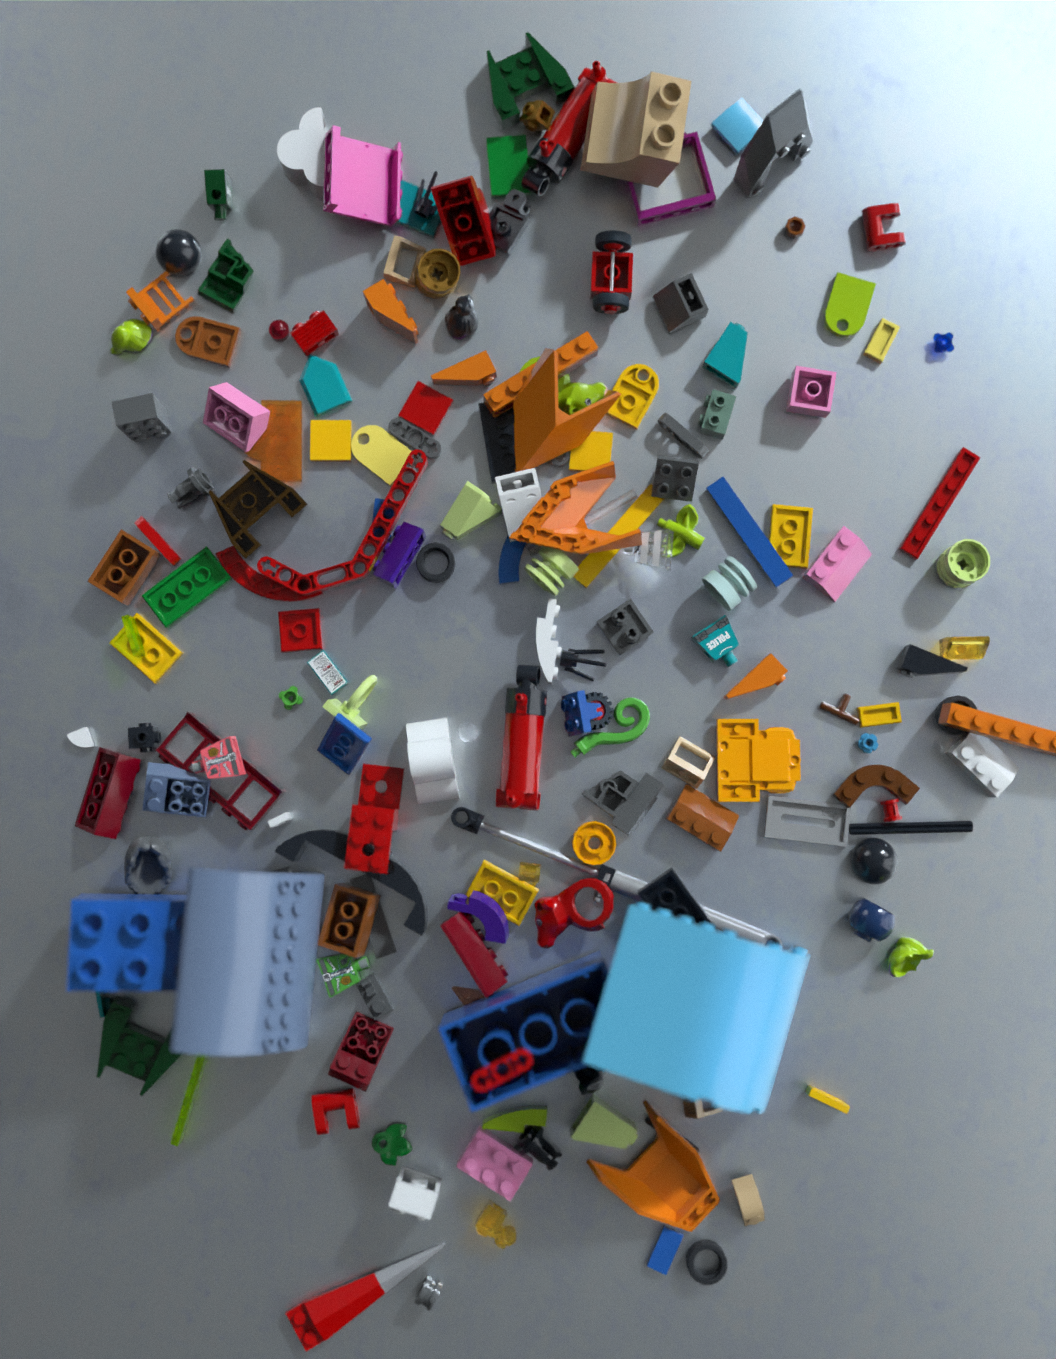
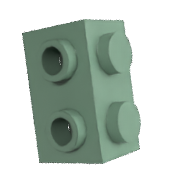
[698,389,736,439]

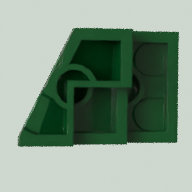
[198,238,254,313]

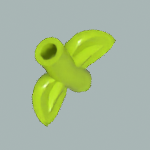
[657,504,705,558]

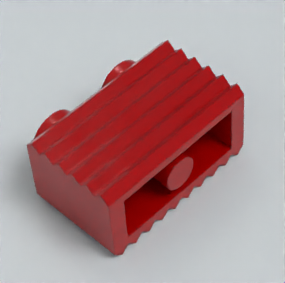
[290,310,339,357]

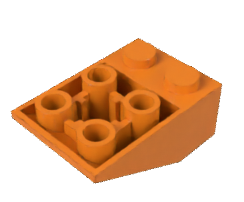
[363,279,419,344]

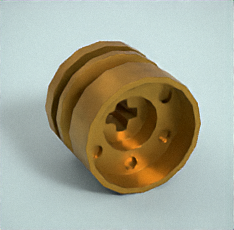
[414,248,461,299]

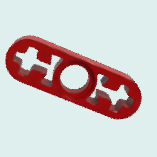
[134,516,181,566]
[472,1048,532,1092]

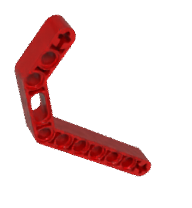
[257,449,428,596]

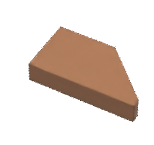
[452,986,484,1005]

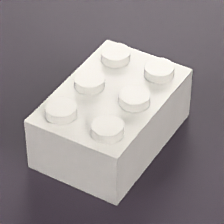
[389,1166,442,1221]

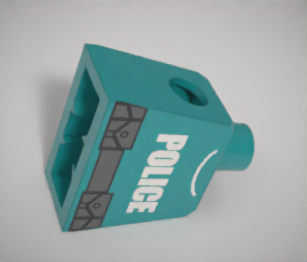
[691,615,739,667]

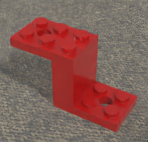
[344,764,405,874]

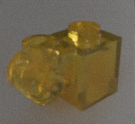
[475,1199,517,1249]

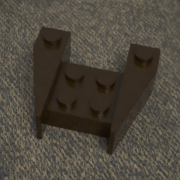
[208,460,308,559]

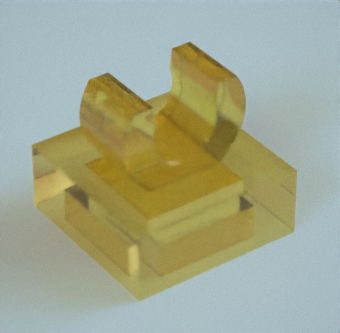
[518,862,541,887]

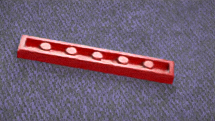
[899,447,981,560]

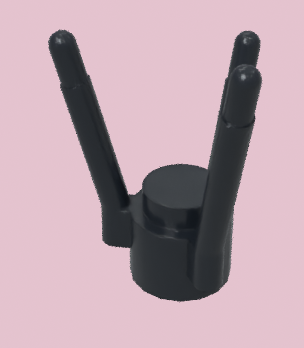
[414,171,438,219]
[560,648,607,681]

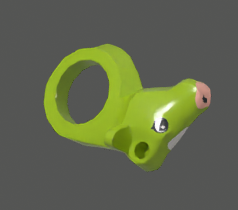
[520,356,608,415]

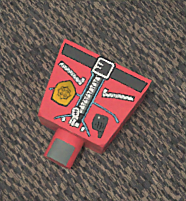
[192,736,246,779]

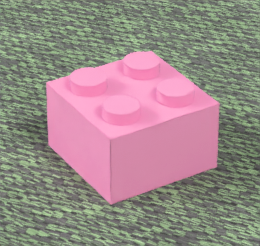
[786,366,837,418]

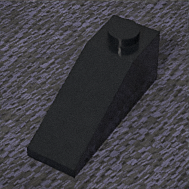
[896,644,968,678]

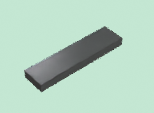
[350,874,397,959]

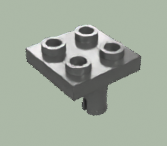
[651,456,699,502]
[597,599,654,656]

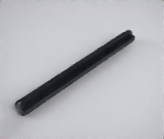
[849,821,973,835]

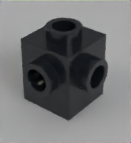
[128,723,161,753]

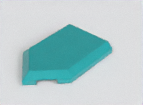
[299,354,352,417]

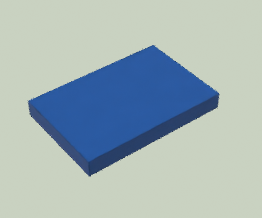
[317,713,372,775]

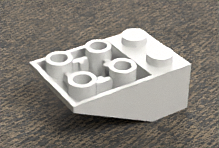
[495,468,542,542]

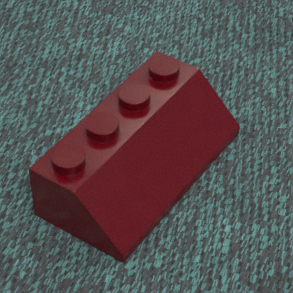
[75,747,141,839]
[440,912,509,998]

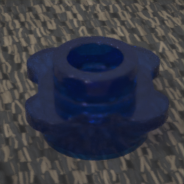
[933,332,954,353]

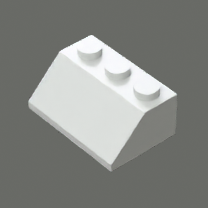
[945,732,1019,797]

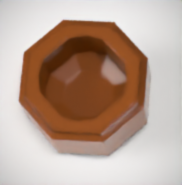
[784,217,805,239]

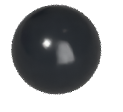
[155,229,202,276]
[850,838,898,885]

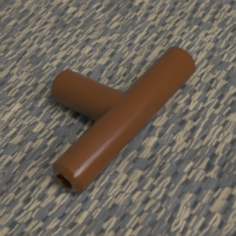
[819,693,860,725]

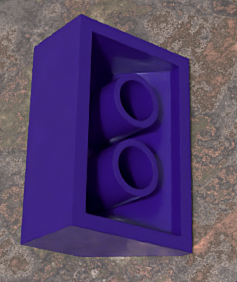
[372,522,426,589]

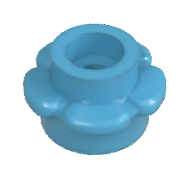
[858,733,878,753]

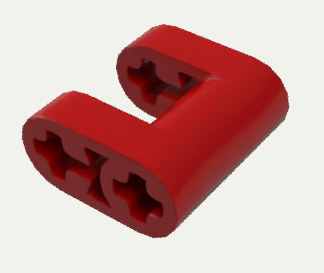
[861,203,906,252]
[311,1088,360,1135]

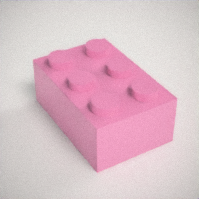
[456,1125,533,1201]

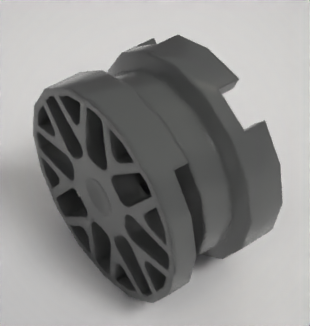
[414,1275,443,1311]

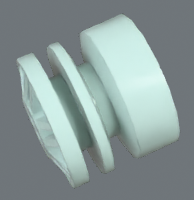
[702,556,757,611]

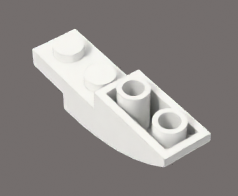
[536,598,562,684]

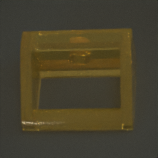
[939,636,990,660]

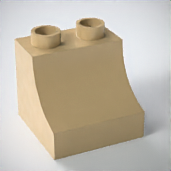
[581,71,691,188]

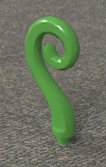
[570,697,650,758]

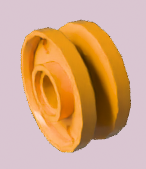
[572,821,616,865]

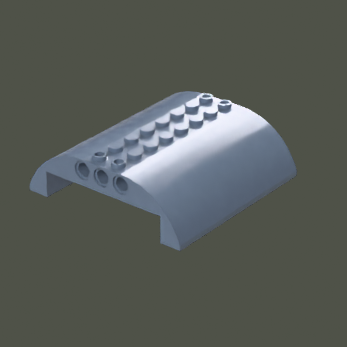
[170,868,325,1056]

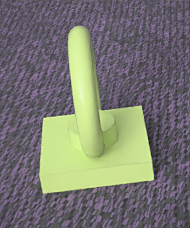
[322,675,377,730]

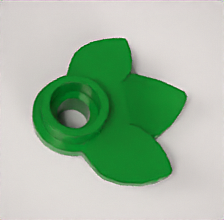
[371,1123,413,1166]

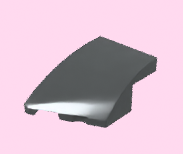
[582,770,658,832]

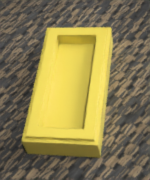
[863,318,900,364]

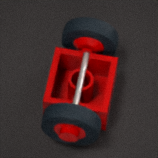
[590,230,633,314]

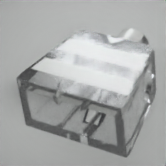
[624,529,674,571]

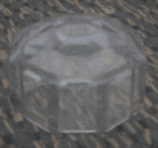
[458,723,479,743]

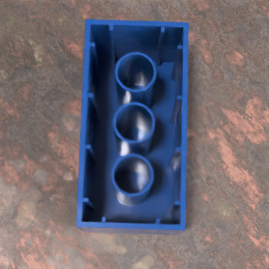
[67,893,186,991]
[438,951,609,1113]

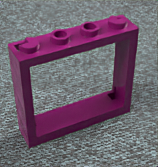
[624,131,716,227]

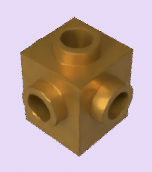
[519,100,556,132]

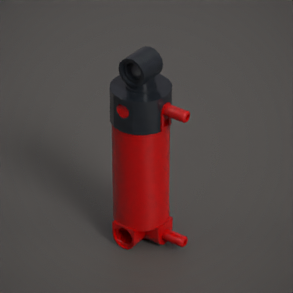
[522,61,618,196]
[496,665,547,811]

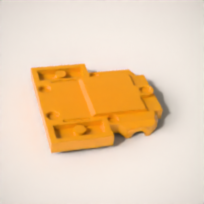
[716,719,801,802]

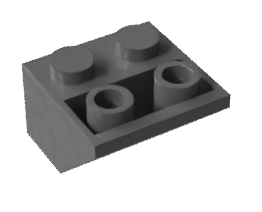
[653,273,709,333]

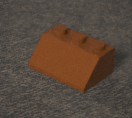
[665,784,739,852]

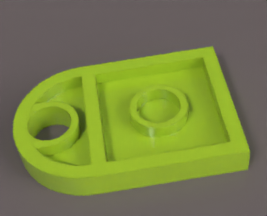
[824,272,876,338]

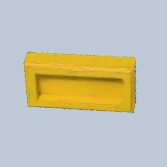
[857,702,902,728]
[805,1085,850,1114]

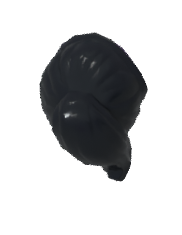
[445,294,478,340]
[573,1065,606,1095]

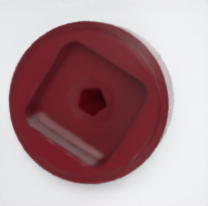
[269,320,290,341]

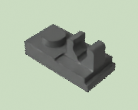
[356,973,394,1020]

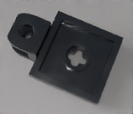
[489,189,531,255]

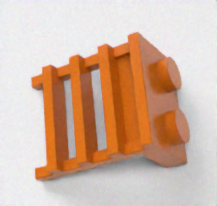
[126,271,194,331]

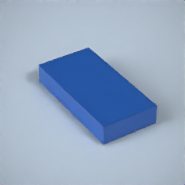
[646,1225,683,1275]

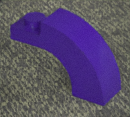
[447,890,509,944]

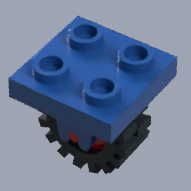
[561,690,614,737]

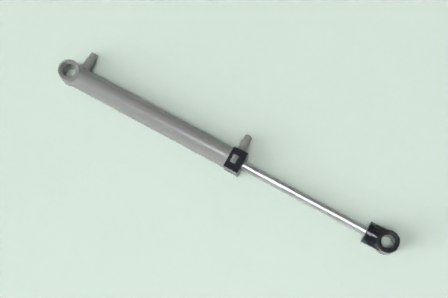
[451,807,782,950]

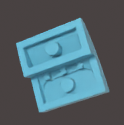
[711,98,763,154]

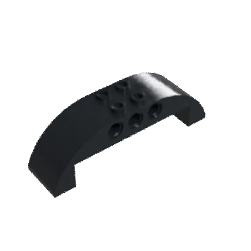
[275,829,428,936]

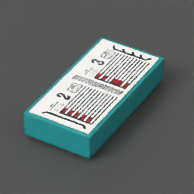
[307,650,348,695]

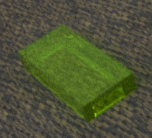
[121,614,146,658]

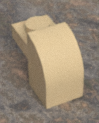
[732,1174,765,1226]

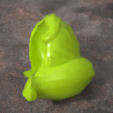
[110,318,152,354]
[888,937,934,977]

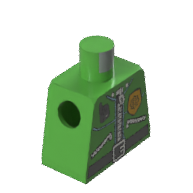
[317,953,370,998]

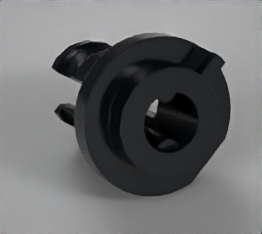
[513,1125,562,1171]

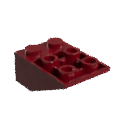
[328,1011,394,1092]

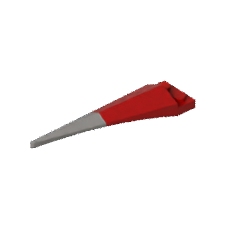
[285,1243,445,1352]

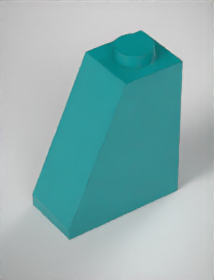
[702,322,748,389]

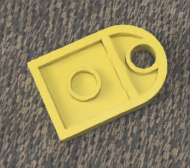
[351,425,411,487]

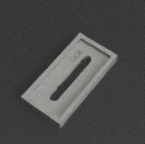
[763,796,851,847]

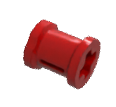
[880,799,902,822]

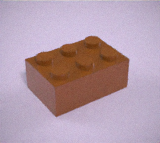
[88,529,161,606]
[318,883,381,958]

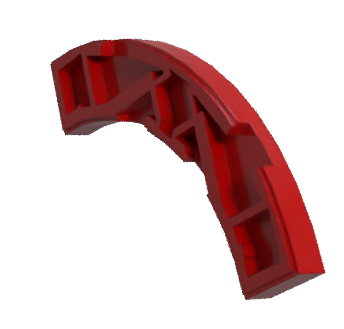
[215,546,324,602]

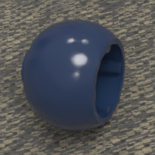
[849,898,895,942]

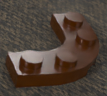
[833,765,920,808]

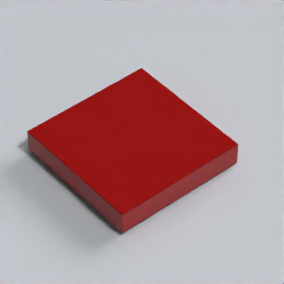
[398,381,454,436]
[278,608,323,653]

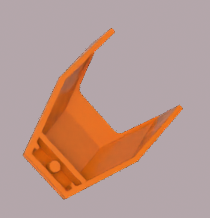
[586,1100,720,1232]

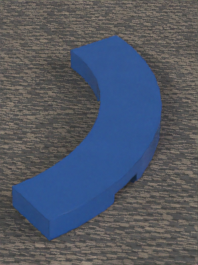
[498,535,527,585]

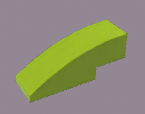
[482,1105,548,1133]

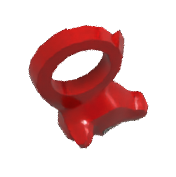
[534,878,614,949]

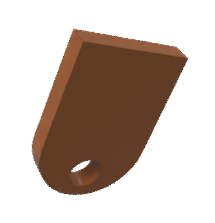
[175,316,241,368]

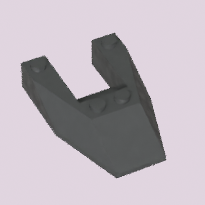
[733,89,813,198]

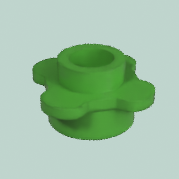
[279,686,303,710]

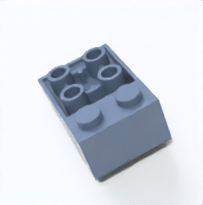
[142,762,211,817]

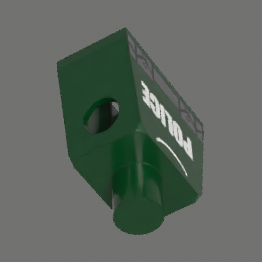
[204,169,232,221]

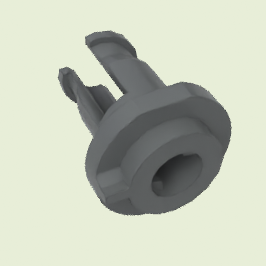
[167,467,215,509]

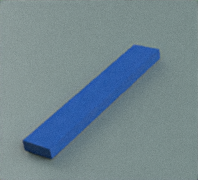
[706,477,794,588]

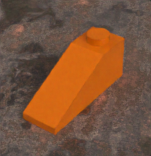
[431,350,497,386]
[724,653,788,700]

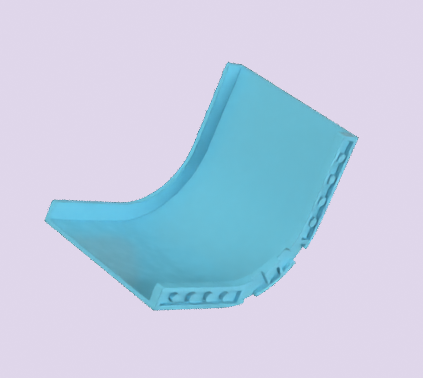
[583,901,811,1113]

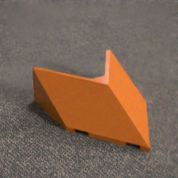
[513,348,621,472]
[509,461,642,555]

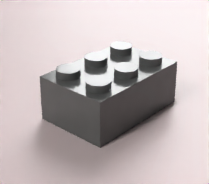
[111,393,172,442]

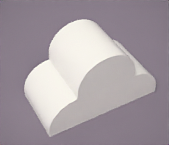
[277,107,327,201]
[406,717,460,805]

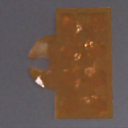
[244,400,302,482]

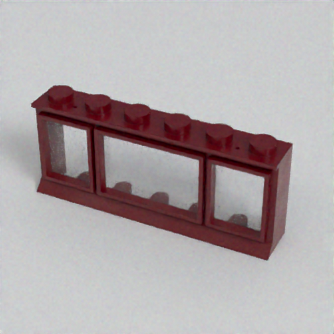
[156,712,286,830]

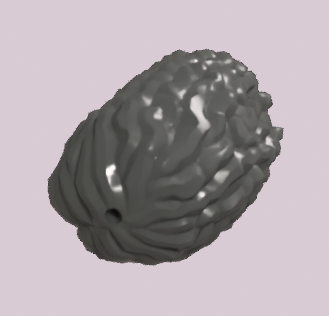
[124,836,172,894]

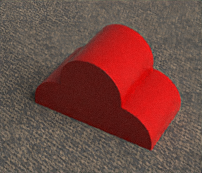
[431,175,496,266]

